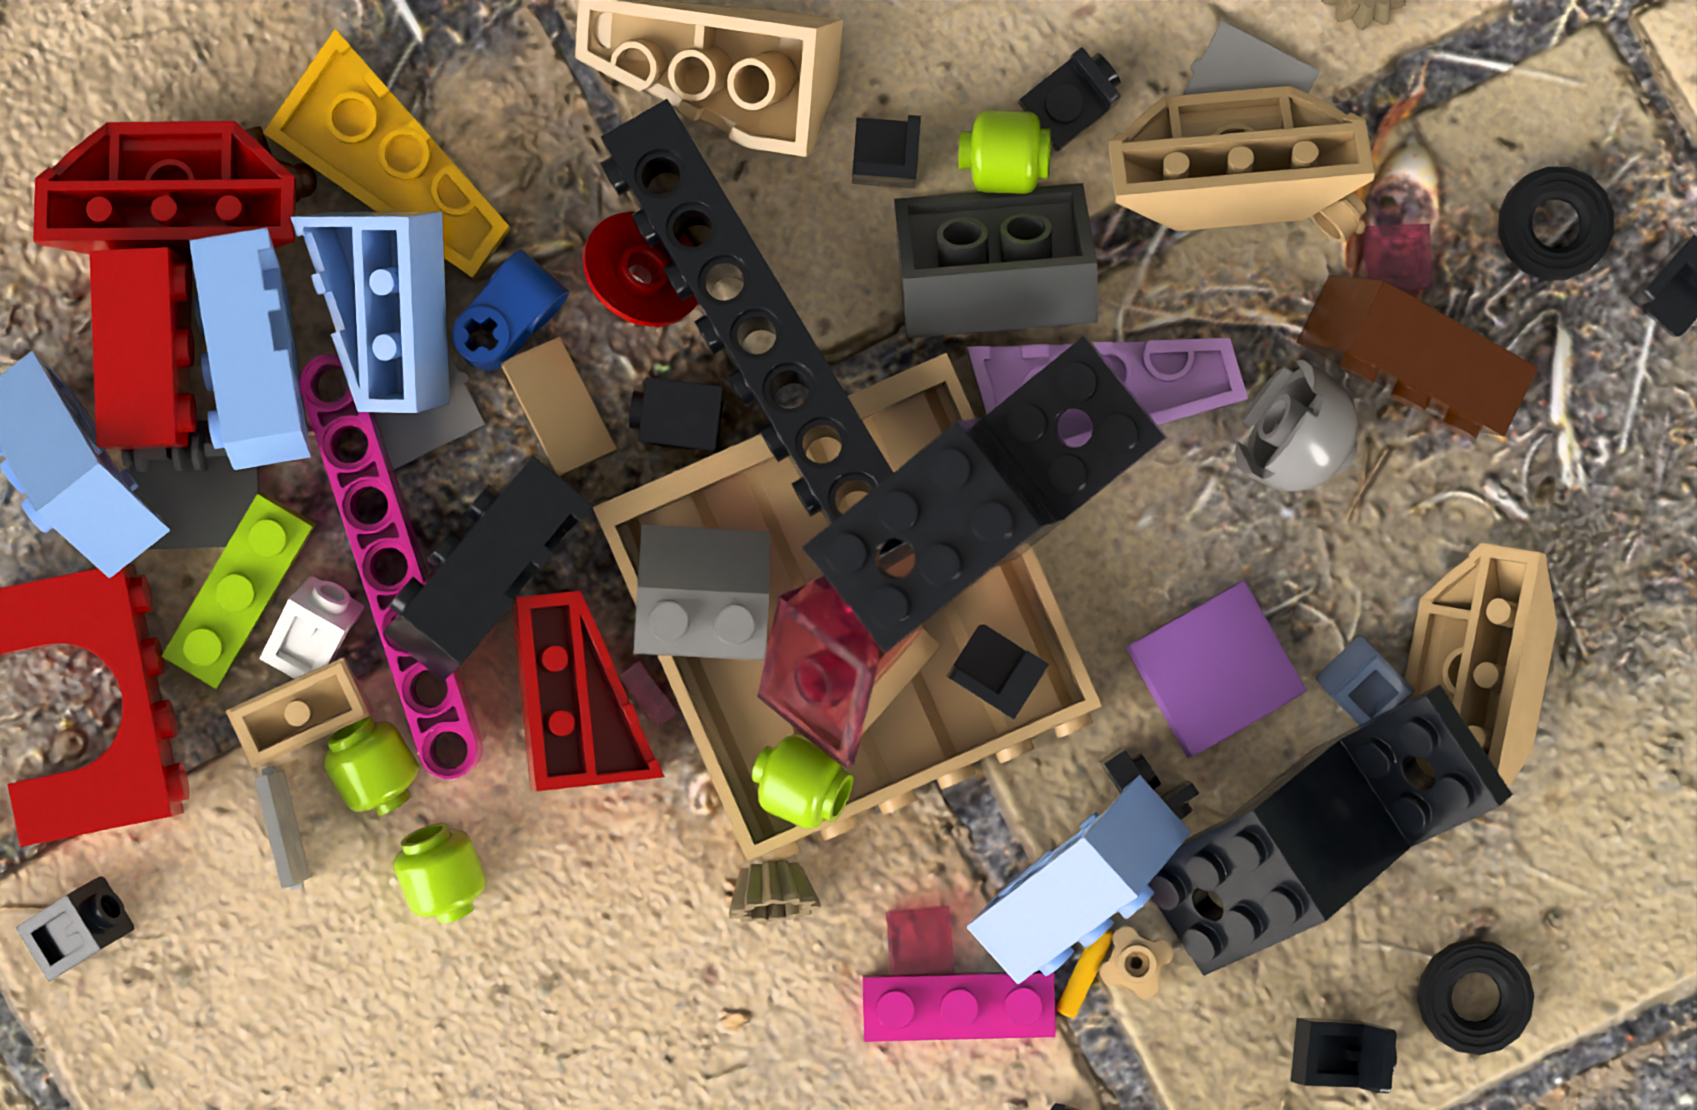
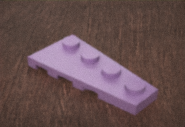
[966,338,1248,447]

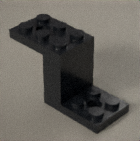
[802,336,1168,653]
[1148,684,1513,976]

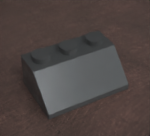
[894,183,1098,338]

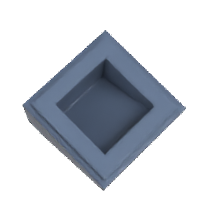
[1316,636,1415,725]

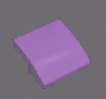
[1125,580,1307,758]

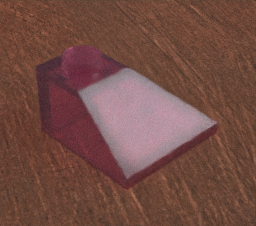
[757,576,879,769]

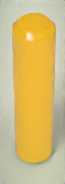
[1056,929,1114,1018]

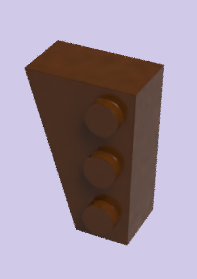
[1296,275,1539,440]

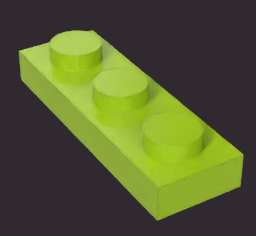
[161,491,316,689]

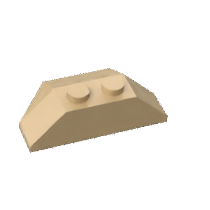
[1108,86,1375,231]
[1403,543,1557,788]

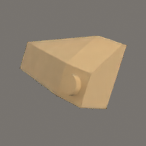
[575,0,843,157]

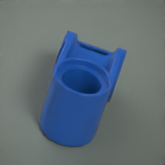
[452,249,570,371]

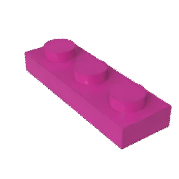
[862,971,1056,1042]

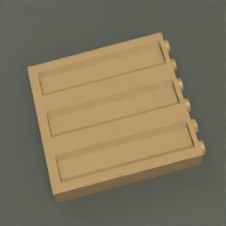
[593,352,1102,862]

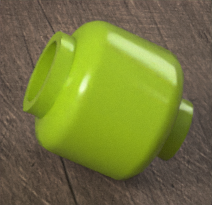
[959,110,1051,194]
[323,716,419,815]
[752,734,853,829]
[393,823,487,923]

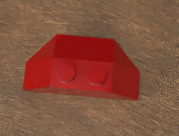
[33,121,296,259]

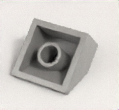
[634,525,771,661]

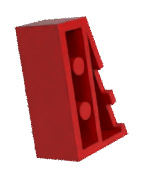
[89,247,197,450]
[511,591,665,792]

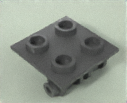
[122,420,259,550]

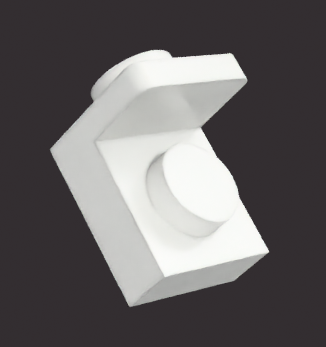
[260,576,364,679]

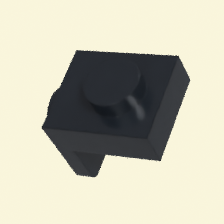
[1290,1018,1397,1094]

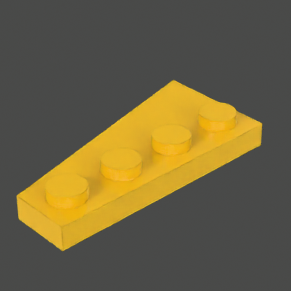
[263,29,511,280]

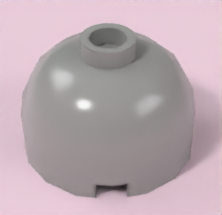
[1235,360,1358,491]

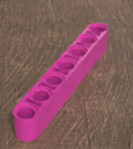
[299,354,483,779]

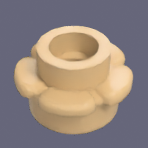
[1310,192,1366,243]

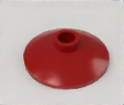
[582,212,697,327]

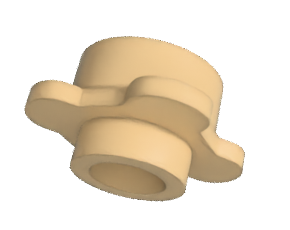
[1099,926,1173,1000]

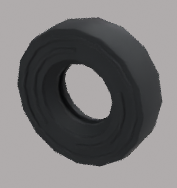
[1498,167,1614,281]
[1417,939,1535,1055]

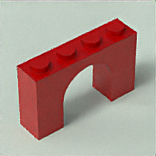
[0,564,190,847]

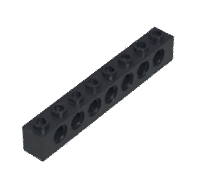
[600,99,914,570]

